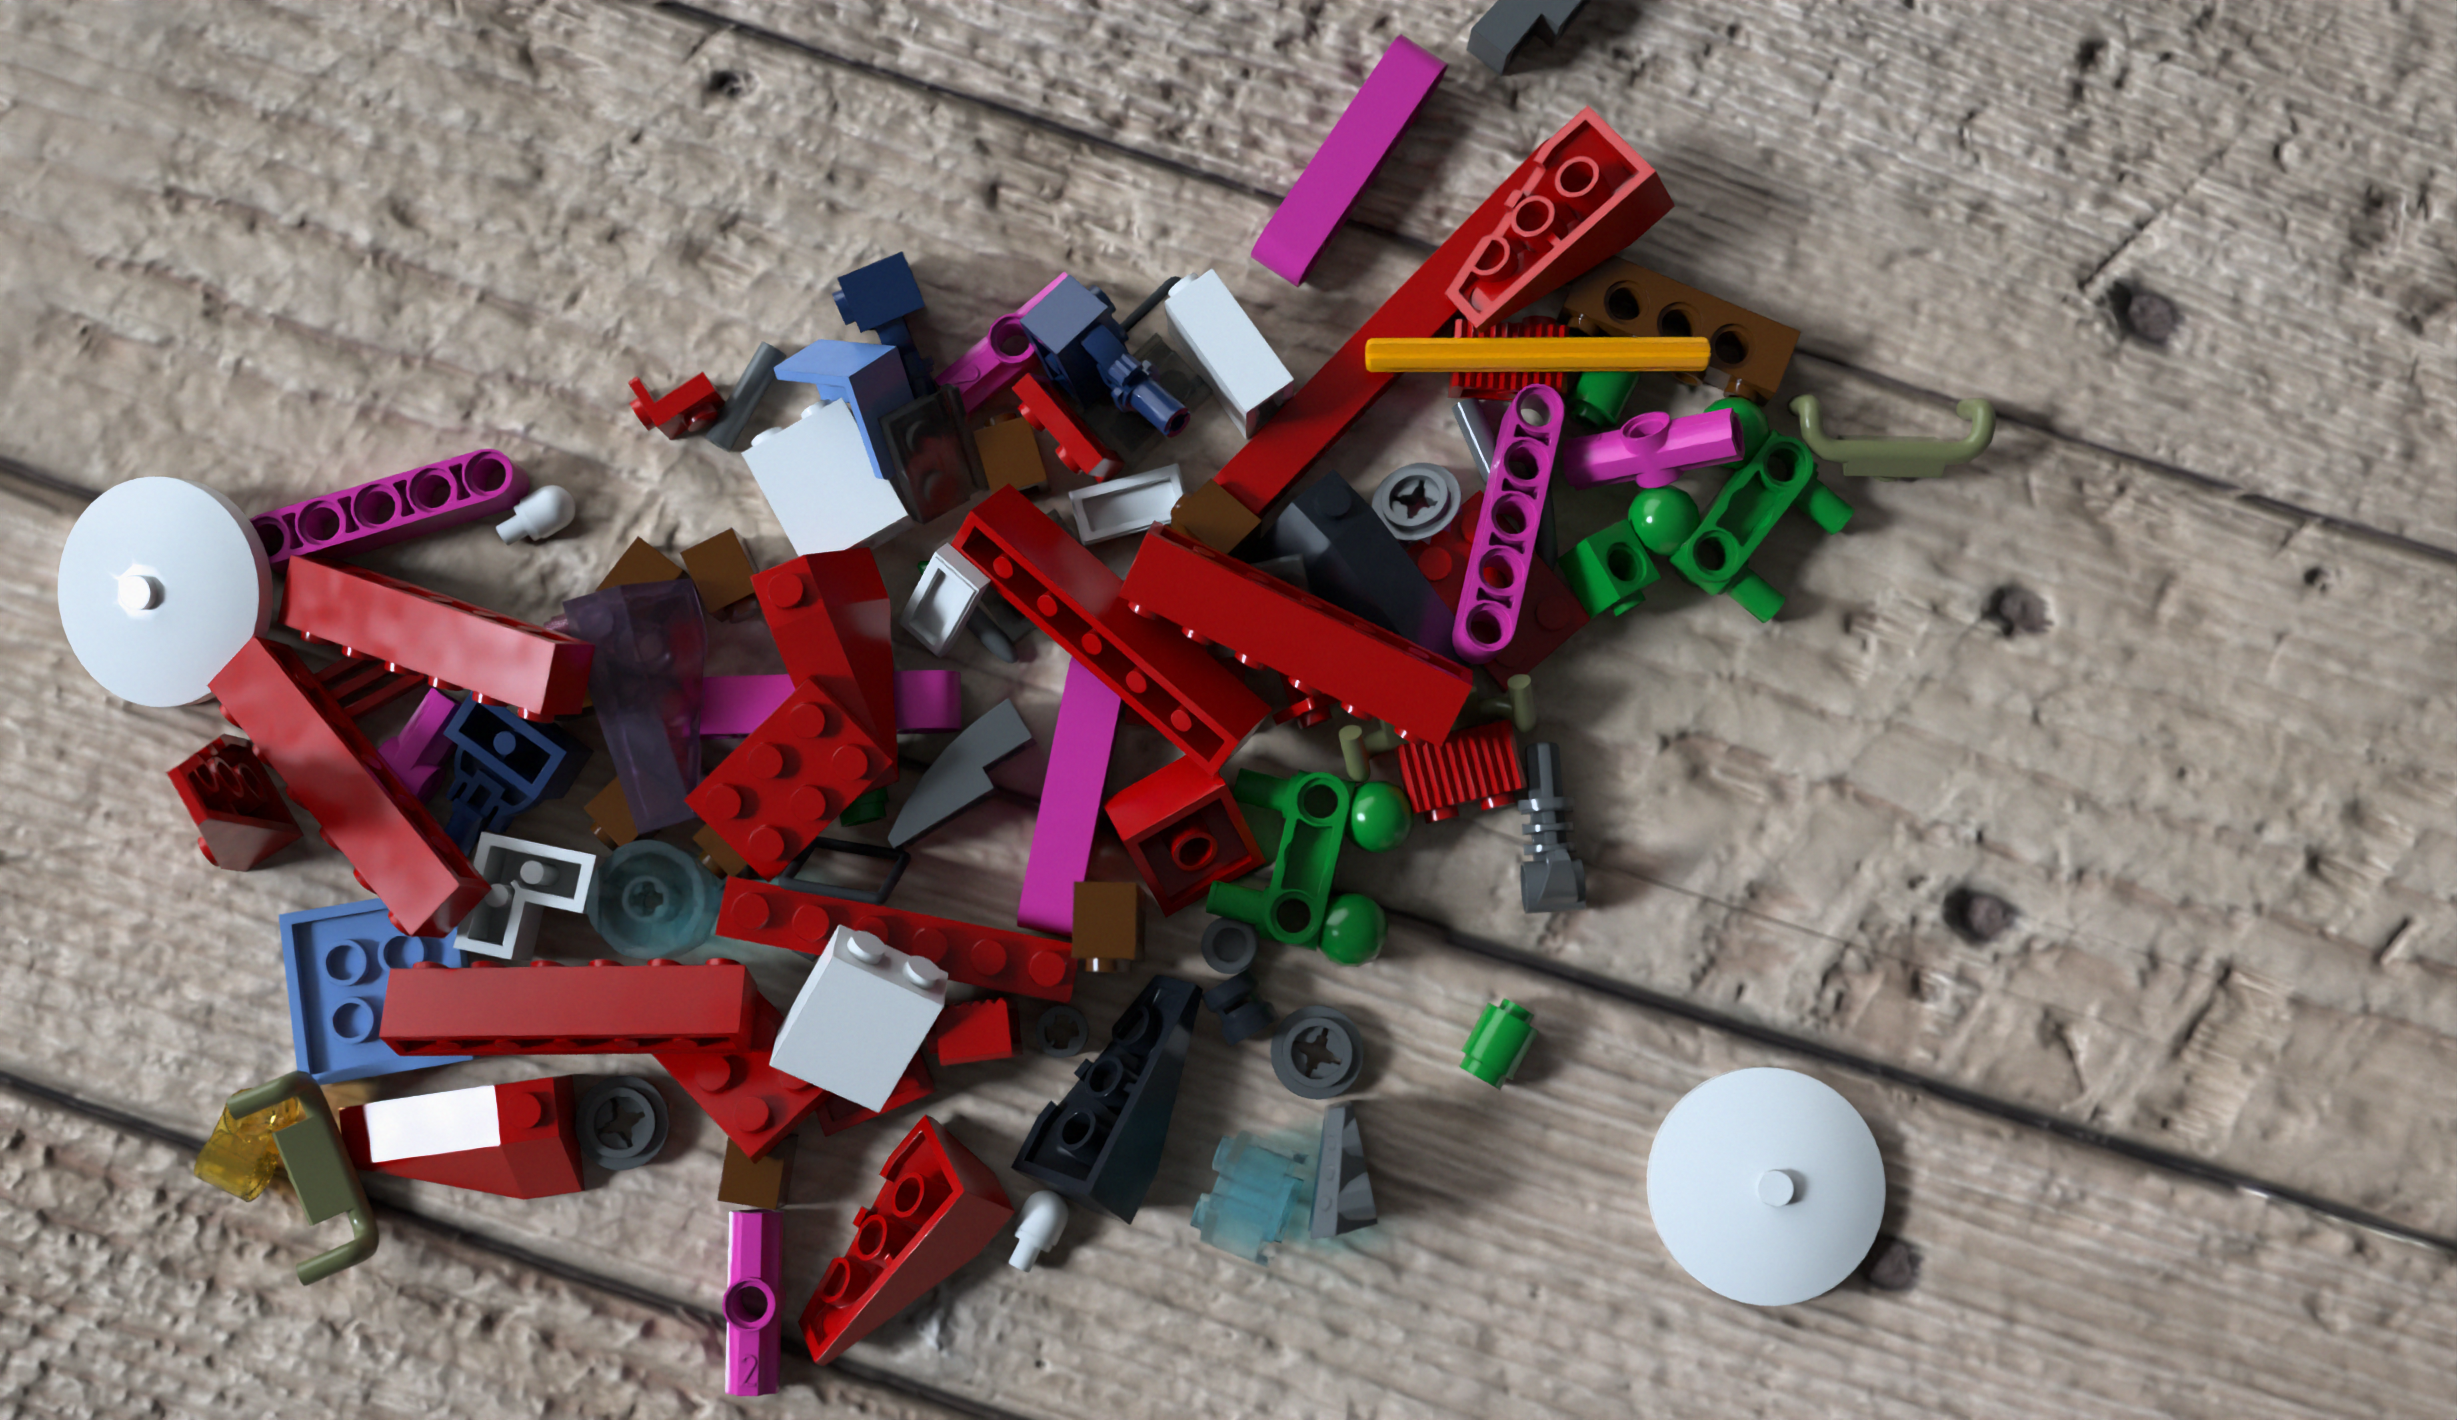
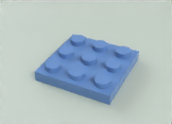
[279,898,481,1086]

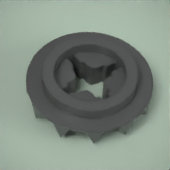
[1372,463,1462,547]
[1270,1005,1364,1100]
[575,1076,671,1170]

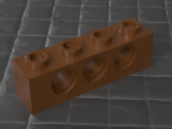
[1556,255,1801,407]
[1072,881,1147,973]

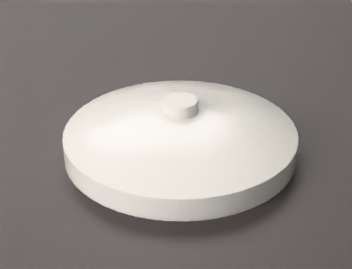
[58,477,273,707]
[1647,1067,1886,1306]

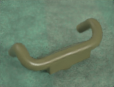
[1787,394,1996,482]
[1339,674,1537,783]
[227,1070,380,1286]

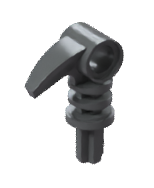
[1517,742,1586,914]

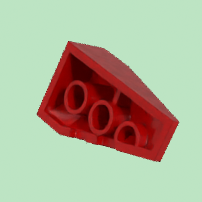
[1445,105,1675,334]
[749,547,899,799]
[167,733,304,872]
[338,1074,585,1200]
[798,1114,1015,1366]

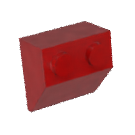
[1102,755,1266,917]

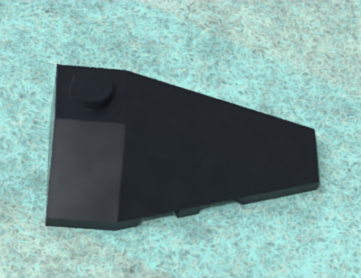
[1243,469,1473,668]
[1011,974,1203,1225]

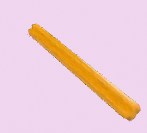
[1365,337,1711,372]

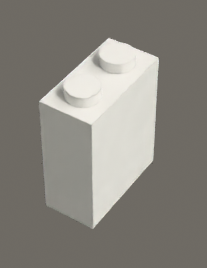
[1165,268,1294,439]
[741,397,916,557]
[769,924,948,1113]

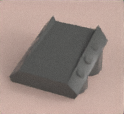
[1308,1100,1378,1239]

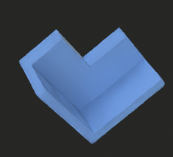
[773,339,931,480]

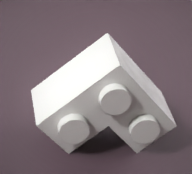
[453,831,614,961]

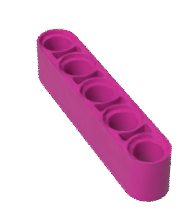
[1250,34,1448,288]
[1452,384,1564,664]
[249,448,530,575]
[1017,656,1124,938]
[680,670,962,740]

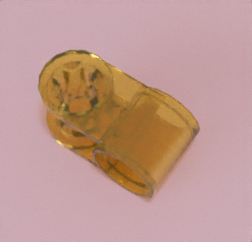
[193,1088,300,1202]

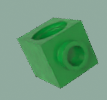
[1556,518,1661,619]

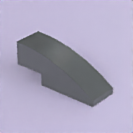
[1466,0,1592,76]
[888,698,1037,851]

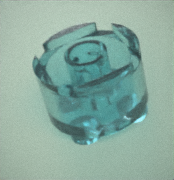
[586,840,719,959]
[1190,1129,1310,1268]

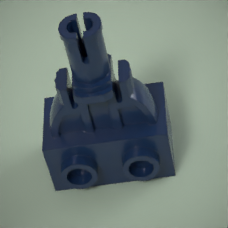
[832,251,949,431]
[1019,274,1191,438]
[443,691,594,858]

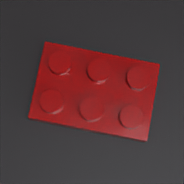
[1406,490,1591,694]
[683,674,896,883]
[651,990,833,1165]

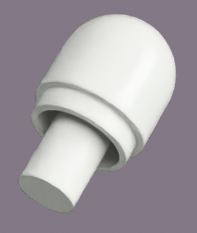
[496,485,576,546]
[1008,1190,1069,1273]

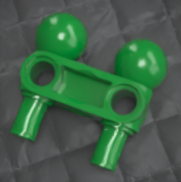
[1628,397,1855,623]
[1206,767,1415,967]

